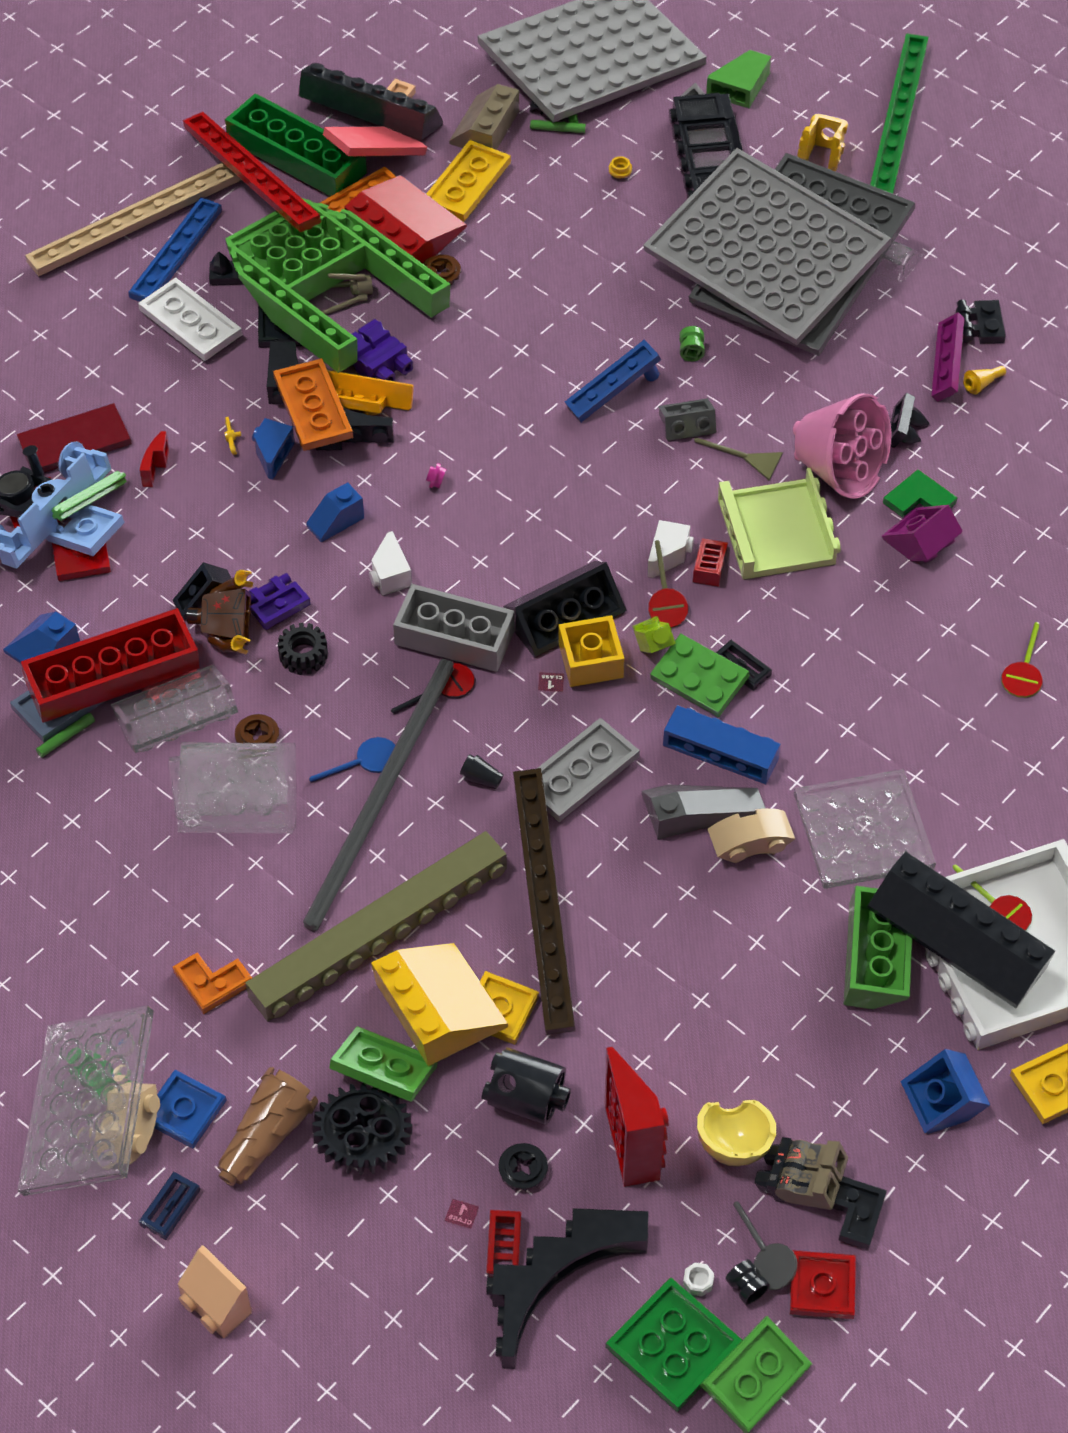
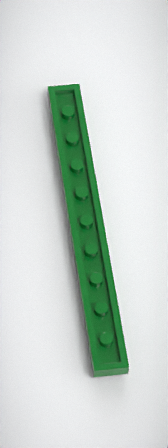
[870,33,929,194]

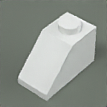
[647,520,694,578]
[369,531,412,596]

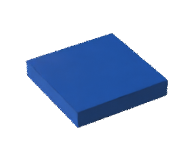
[154,1070,227,1149]

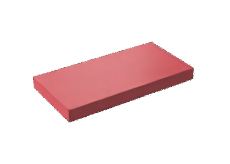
[323,127,427,156]

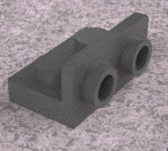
[658,398,716,441]

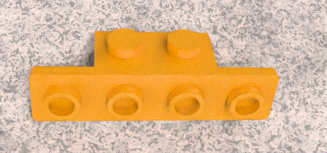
[327,370,414,415]

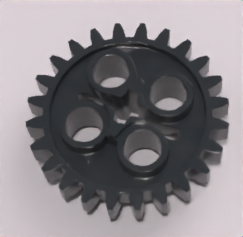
[312,1082,412,1175]

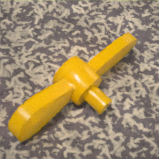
[224,416,242,455]

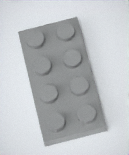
[538,718,640,822]

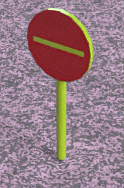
[1001,622,1043,698]
[952,864,1032,931]

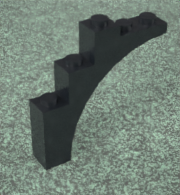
[267,342,394,451]
[486,1208,649,1369]

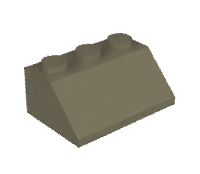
[449,84,519,150]

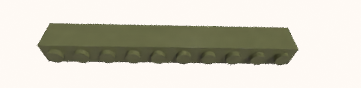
[245,831,507,1022]

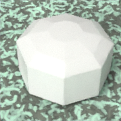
[683,1262,714,1297]

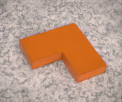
[172,952,252,1014]

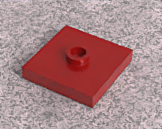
[52,543,111,581]
[790,1250,856,1319]

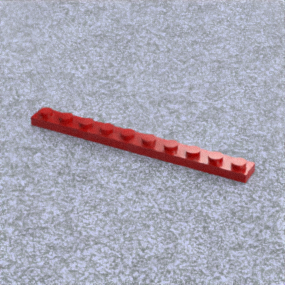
[183,112,322,232]

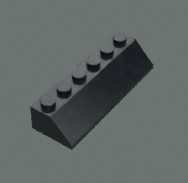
[298,63,443,140]
[867,851,1055,1009]

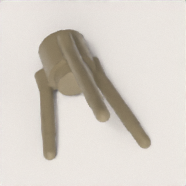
[322,273,373,315]

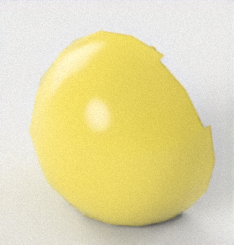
[697,1100,776,1166]

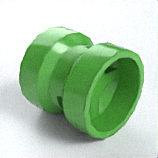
[679,326,705,361]

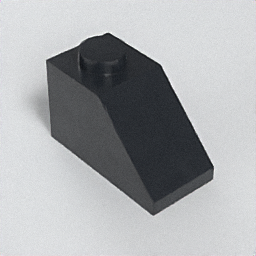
[173,562,231,619]

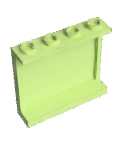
[718,468,841,580]

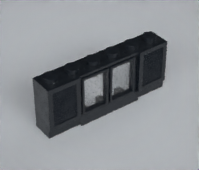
[669,93,743,199]

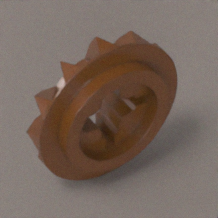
[423,255,461,285]
[235,714,279,754]

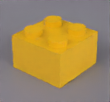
[559,615,624,687]

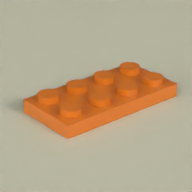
[273,358,353,451]

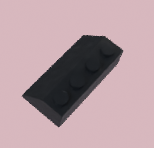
[503,561,626,657]

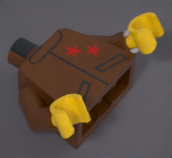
[187,570,253,655]

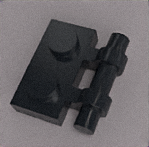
[955,299,1006,344]

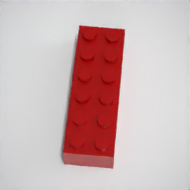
[21,608,200,723]

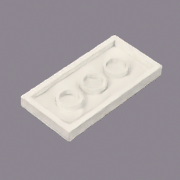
[138,278,242,361]

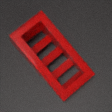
[693,538,728,587]
[486,1210,521,1274]

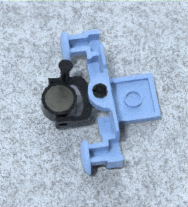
[0,442,125,569]

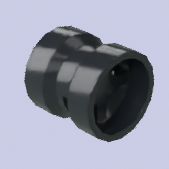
[725,1259,770,1305]

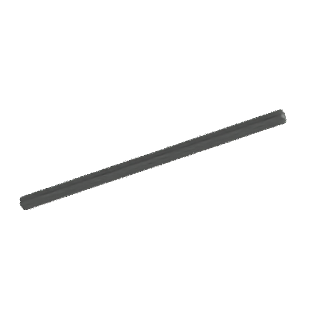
[303,659,454,931]

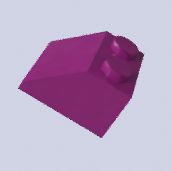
[881,505,963,563]

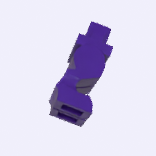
[352,319,413,381]

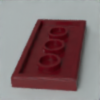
[17,403,132,472]

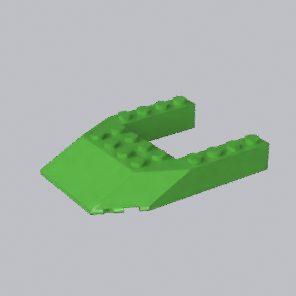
[225,198,450,373]

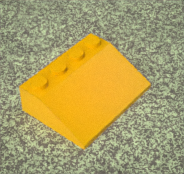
[371,943,508,1066]

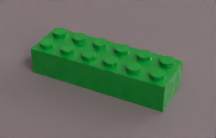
[225,93,367,196]

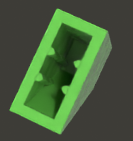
[706,50,771,108]

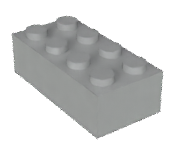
[393,584,515,672]

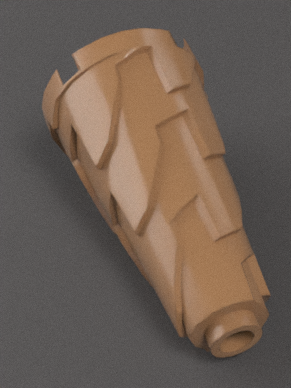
[218,1067,319,1186]

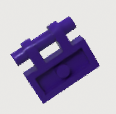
[248,573,311,630]

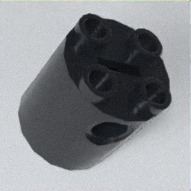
[481,1047,571,1125]

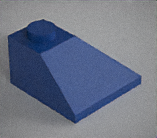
[3,611,80,664]

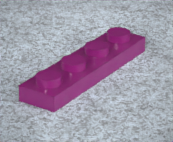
[931,313,964,402]

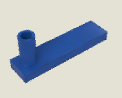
[564,339,661,422]

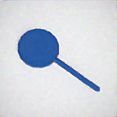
[309,737,395,782]

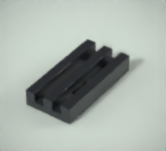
[716,639,772,691]

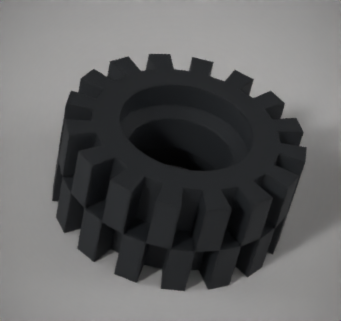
[277,623,328,675]

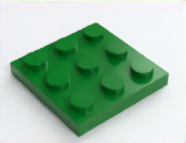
[605,1277,742,1412]

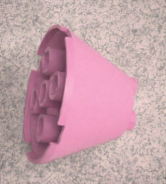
[793,393,891,499]

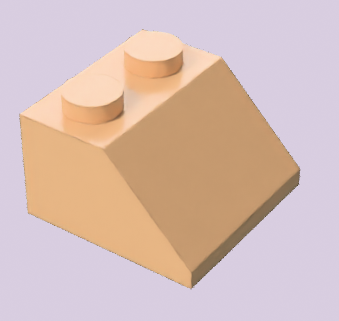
[178,1245,252,1339]

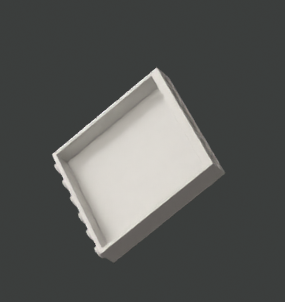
[925,839,1068,1050]

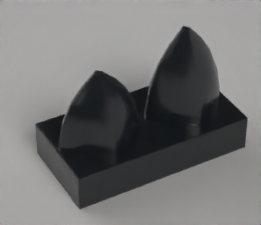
[209,252,244,286]
[890,393,930,448]

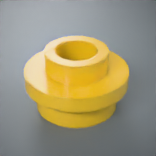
[608,156,632,179]

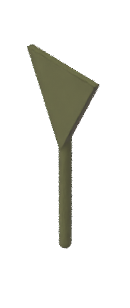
[694,438,783,480]

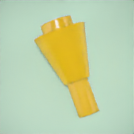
[963,366,1006,395]

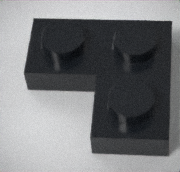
[826,1176,887,1250]

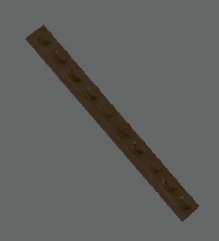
[513,768,576,1035]

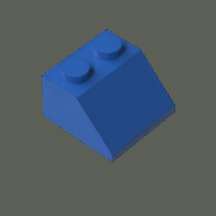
[900,1049,990,1134]

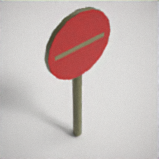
[648,540,688,628]

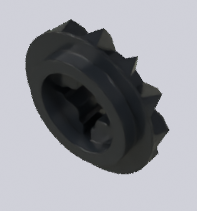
[498,1143,548,1192]

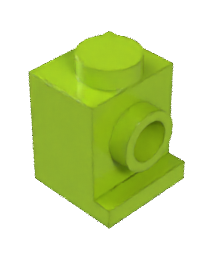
[632,616,676,653]

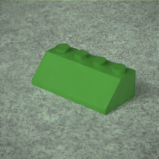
[843,886,912,1009]

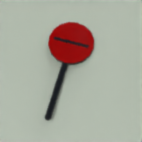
[391,663,474,713]

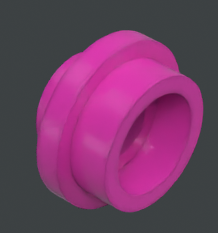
[426,463,446,488]

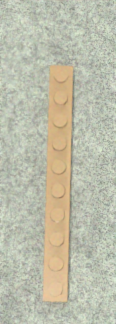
[25,163,241,276]

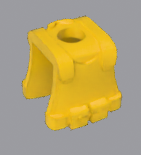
[797,114,848,172]

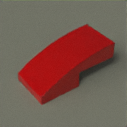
[139,431,169,487]

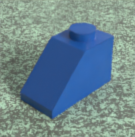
[252,418,295,480]
[306,482,364,543]

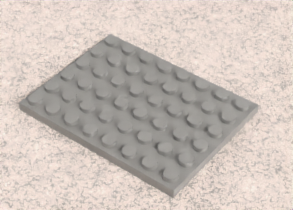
[478,0,707,122]
[643,148,891,345]

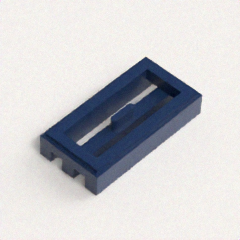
[139,1172,201,1240]

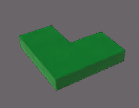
[883,469,958,517]

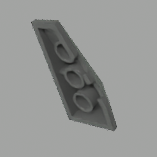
[641,784,766,840]

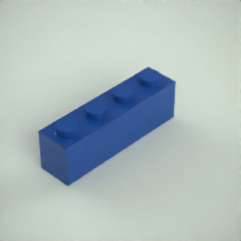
[663,705,781,785]

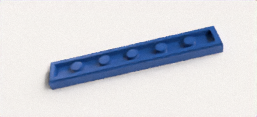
[128,197,223,302]

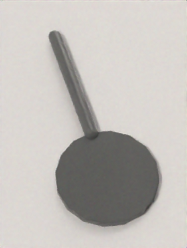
[734,1201,797,1291]

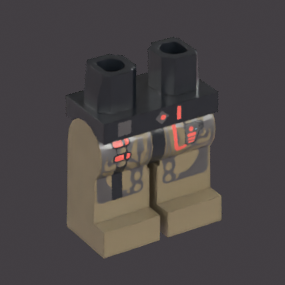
[754,1137,848,1210]

